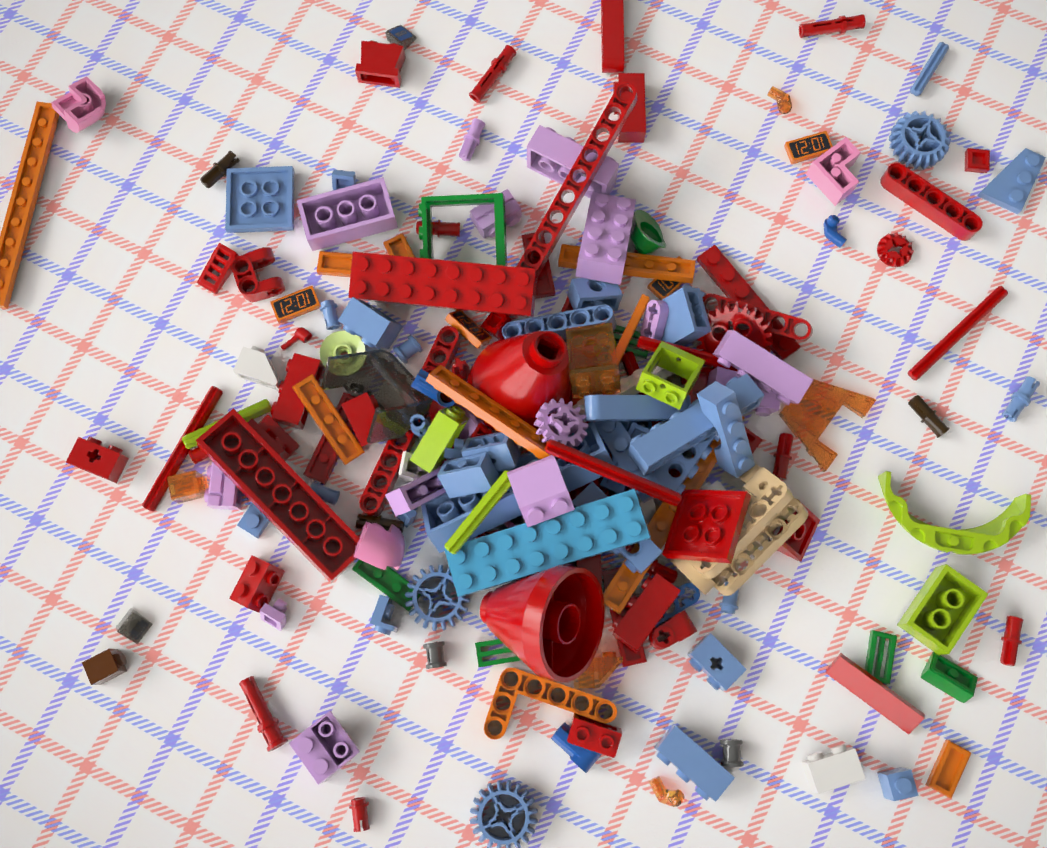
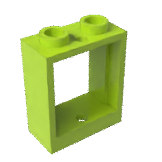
[636,341,705,410]
[410,405,469,473]

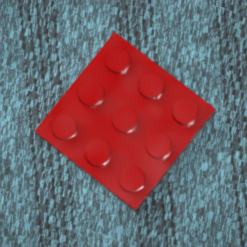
[662,489,751,564]

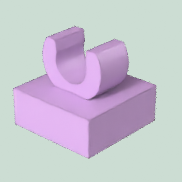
[260,599,287,631]

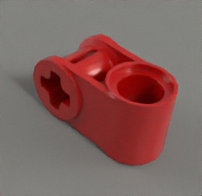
[648,610,697,650]

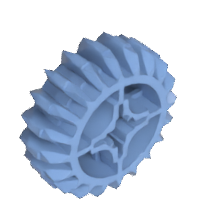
[889,111,951,170]
[405,565,470,631]
[470,780,538,848]

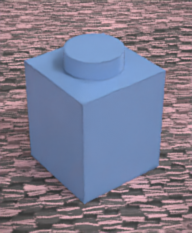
[877,767,919,801]

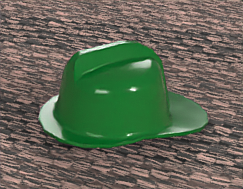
[631,210,667,254]

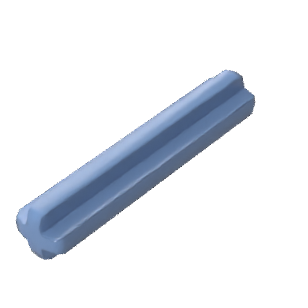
[910,42,949,96]

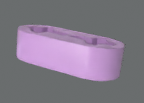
[641,300,669,340]

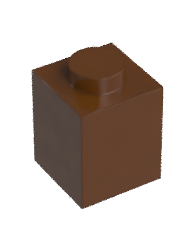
[82,649,127,685]

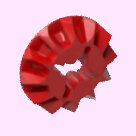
[877,232,914,267]

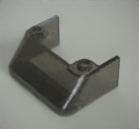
[321,350,433,444]

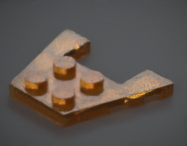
[778,378,876,472]

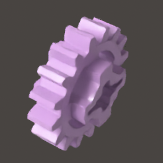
[534,398,588,448]

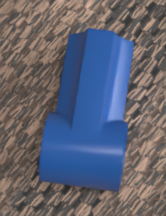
[411,368,455,407]
[551,722,602,773]

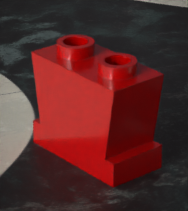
[355,40,406,88]

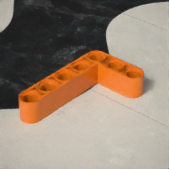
[484,667,617,740]

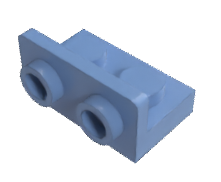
[370,595,398,636]

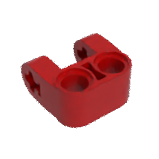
[231,247,285,303]

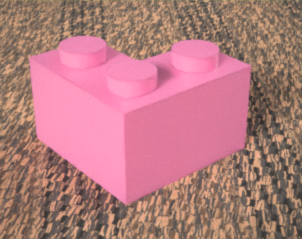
[806,137,861,206]

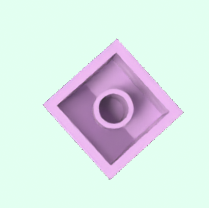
[507,455,575,527]

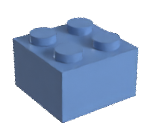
[338,297,403,350]

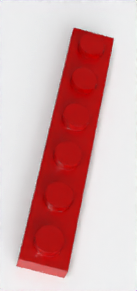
[696,245,801,361]

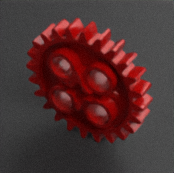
[696,302,773,369]

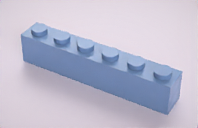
[627,373,764,476]

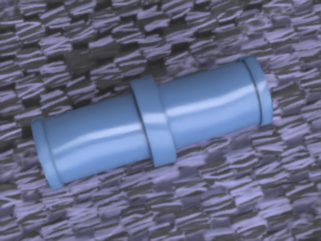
[1002,376,1040,422]

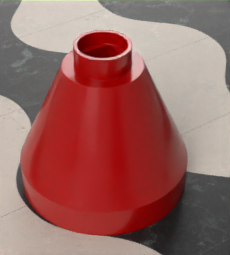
[467,331,572,433]
[480,565,605,683]

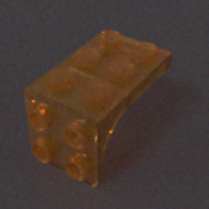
[565,323,621,399]

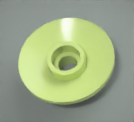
[320,331,366,375]

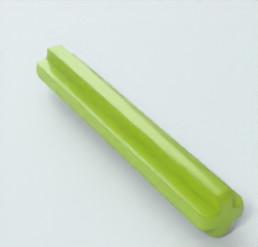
[182,399,272,449]
[444,470,511,555]

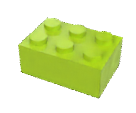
[897,564,988,655]

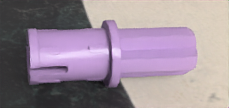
[459,118,485,161]

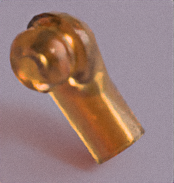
[767,86,792,114]
[648,776,685,807]

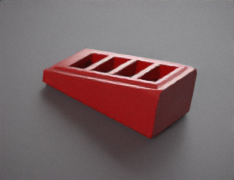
[197,243,239,295]

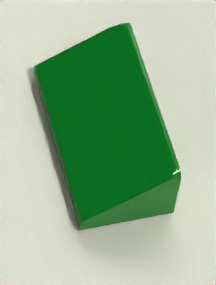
[920,652,978,703]

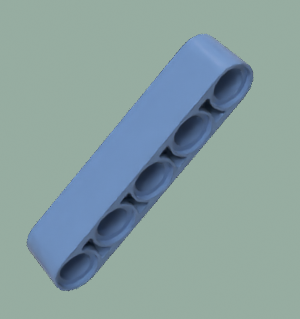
[502,304,617,342]
[584,395,691,422]

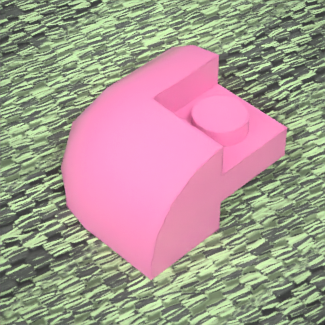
[51,76,106,133]
[354,522,405,570]

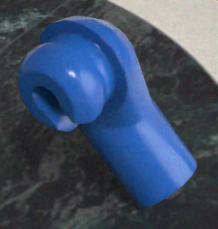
[823,215,847,248]

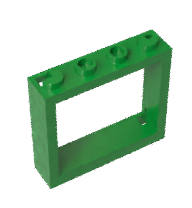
[418,193,507,266]

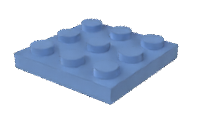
[225,166,294,233]

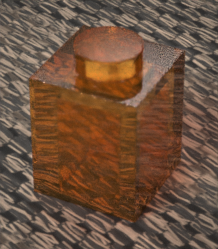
[167,470,208,504]

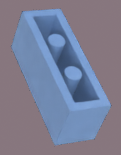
[654,725,735,802]

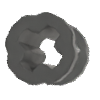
[423,641,447,669]
[720,739,744,767]

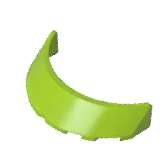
[878,471,1031,555]

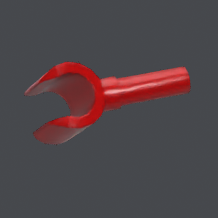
[280,327,312,351]

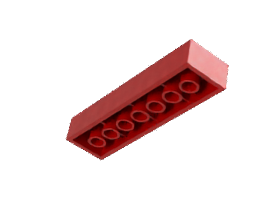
[348,252,539,317]
[196,408,360,583]

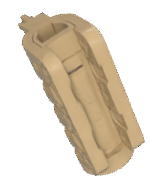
[670,463,808,596]

